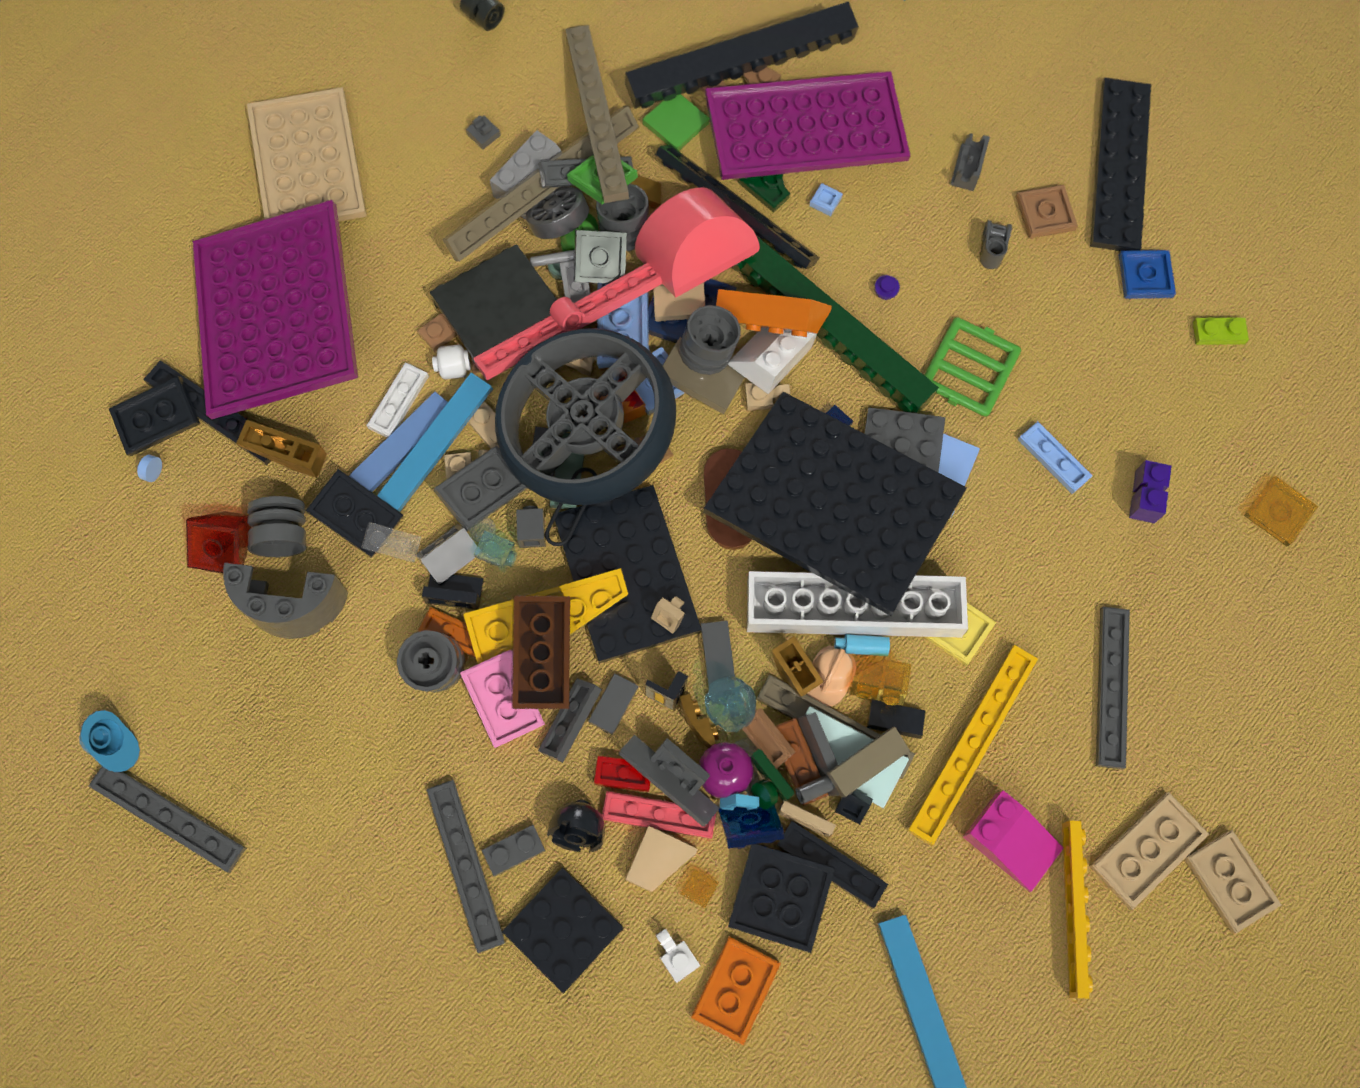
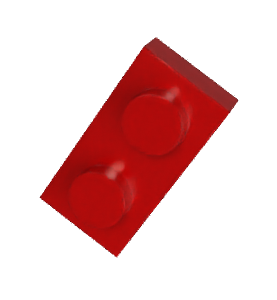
[594,756,651,792]

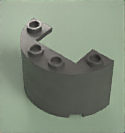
[223,563,348,639]

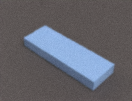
[1018,421,1092,494]

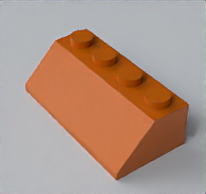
[716,289,832,337]

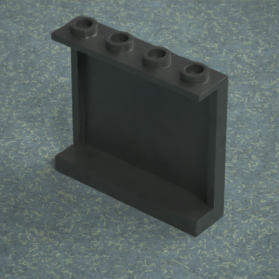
[430,244,557,370]

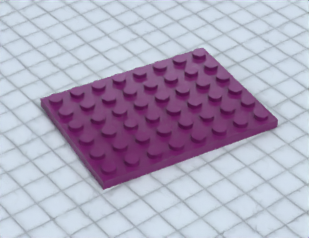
[193,200,358,419]

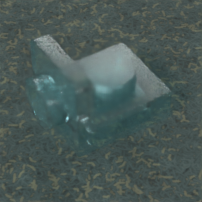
[474,531,517,573]

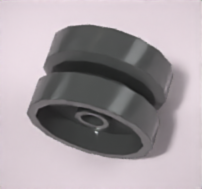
[397,630,466,693]

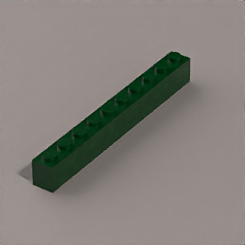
[732,236,939,414]

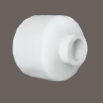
[432,345,471,380]

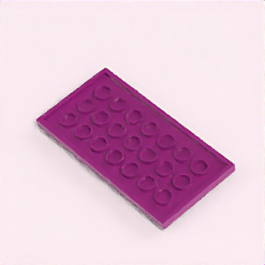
[705,71,911,180]

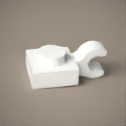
[656,929,700,983]

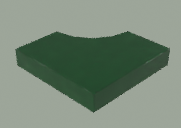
[738,174,791,213]

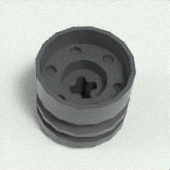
[596,184,650,251]
[679,305,741,375]
[247,496,307,558]

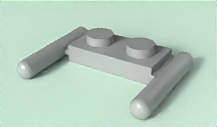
[530,250,591,303]

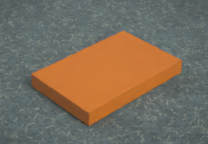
[691,937,781,1045]

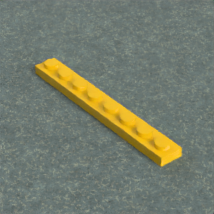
[907,645,1038,846]

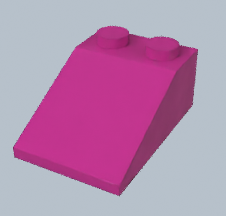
[963,790,1063,892]

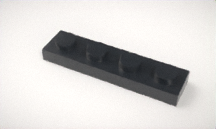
[776,821,888,909]

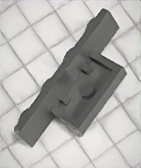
[619,735,719,827]

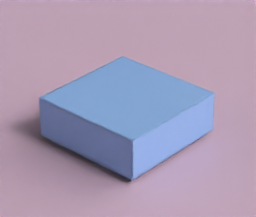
[809,183,843,216]

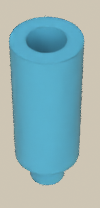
[834,634,890,657]

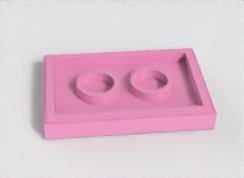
[460,649,545,748]

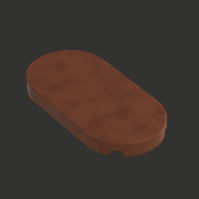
[703,448,752,550]

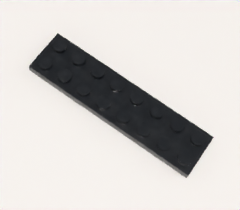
[1090,77,1151,251]

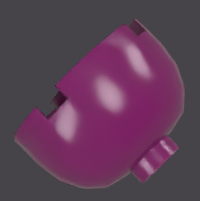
[699,742,754,798]

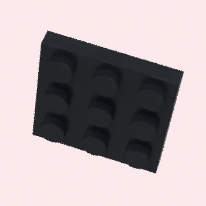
[728,842,835,953]
[502,868,624,994]

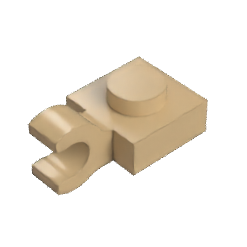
[745,383,790,411]

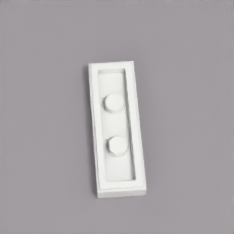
[367,362,429,438]

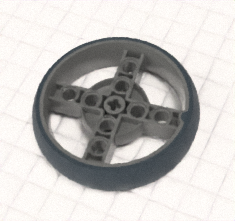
[495,328,676,505]

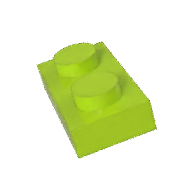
[1193,318,1249,345]

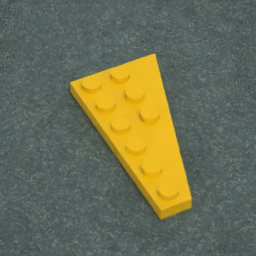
[463,568,628,664]

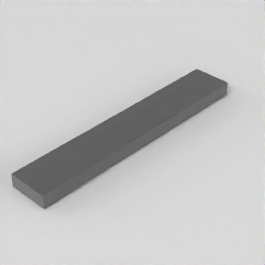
[1096,607,1130,770]
[89,766,246,873]
[427,780,506,954]

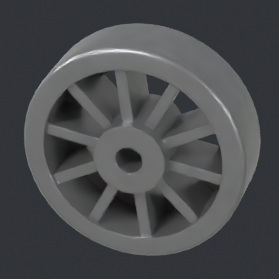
[526,187,589,239]

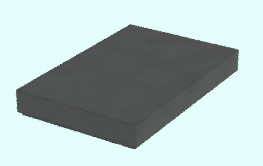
[434,445,528,531]

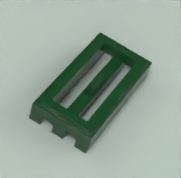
[750,749,794,802]

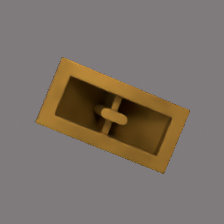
[771,636,823,697]

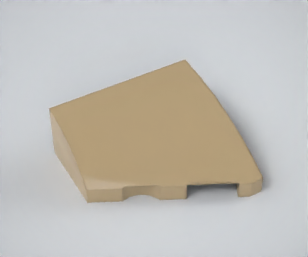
[626,826,698,892]

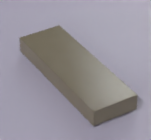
[827,727,910,797]

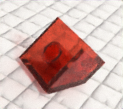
[186,511,251,574]

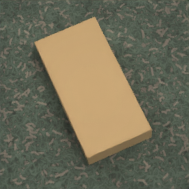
[778,801,836,837]

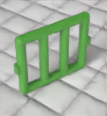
[924,317,1021,417]

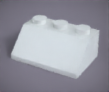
[728,327,817,394]

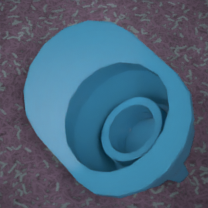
[79,710,140,772]

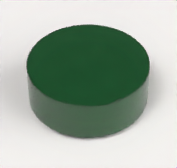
[751,779,778,809]

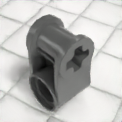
[980,220,1012,269]

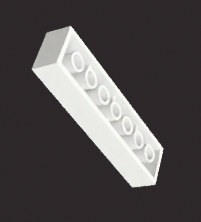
[747,571,968,638]

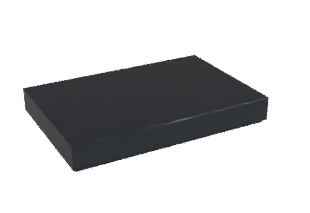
[109,376,200,456]
[306,469,404,558]

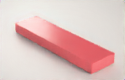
[602,791,716,839]

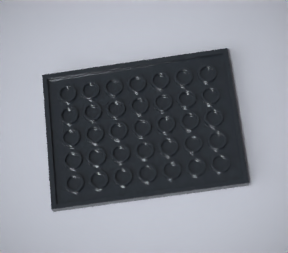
[703,391,967,617]

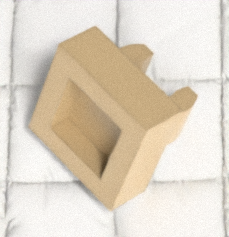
[651,596,685,634]

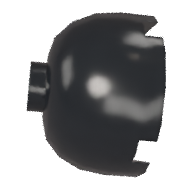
[547,800,605,852]

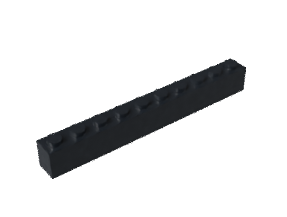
[625,1,859,109]

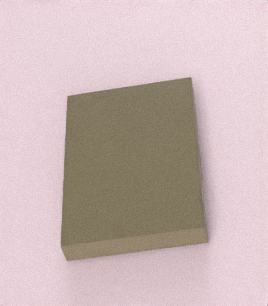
[663,337,745,414]

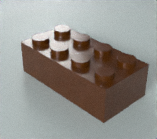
[511,596,570,709]

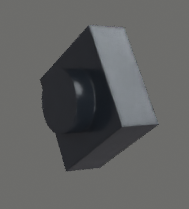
[835,790,873,825]

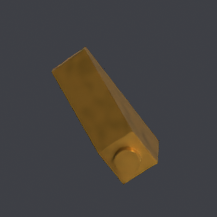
[236,420,327,478]

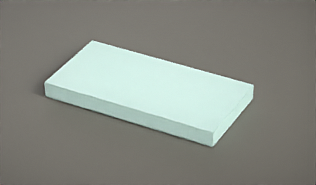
[805,706,909,808]

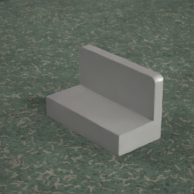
[415,524,481,584]

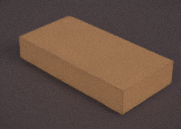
[740,708,795,769]

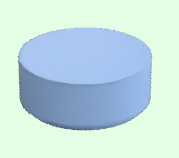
[137,455,162,482]

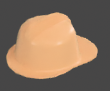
[806,646,857,707]

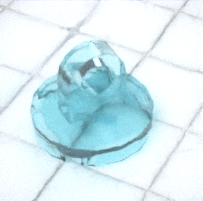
[705,676,756,732]

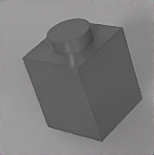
[516,506,546,548]

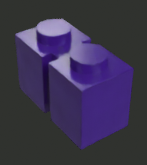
[1129,460,1172,524]

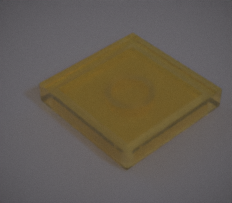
[1244,475,1319,547]

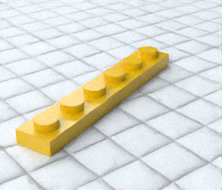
[1062,820,1093,999]

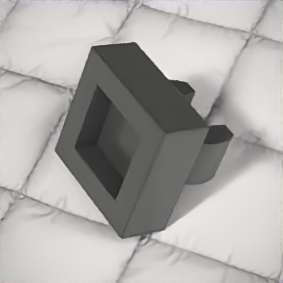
[466,115,501,150]

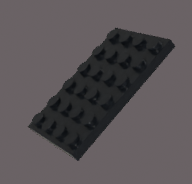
[555,485,702,664]

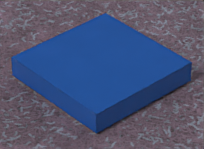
[1118,250,1176,299]

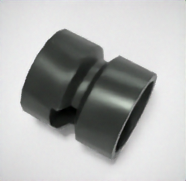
[460,0,505,31]

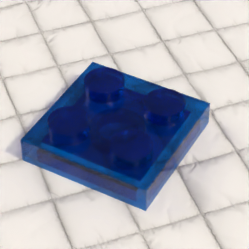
[718,805,784,849]

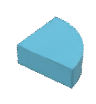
[720,794,759,810]

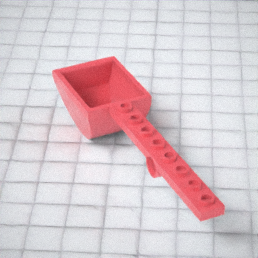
[473,188,760,380]

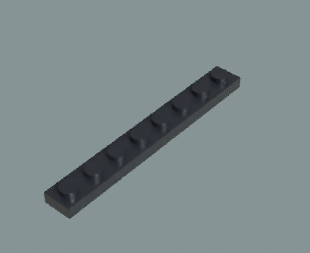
[655,145,820,269]

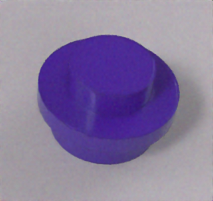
[874,275,900,300]

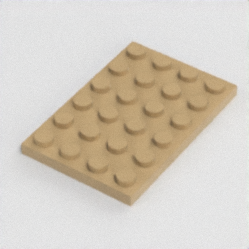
[247,87,367,221]

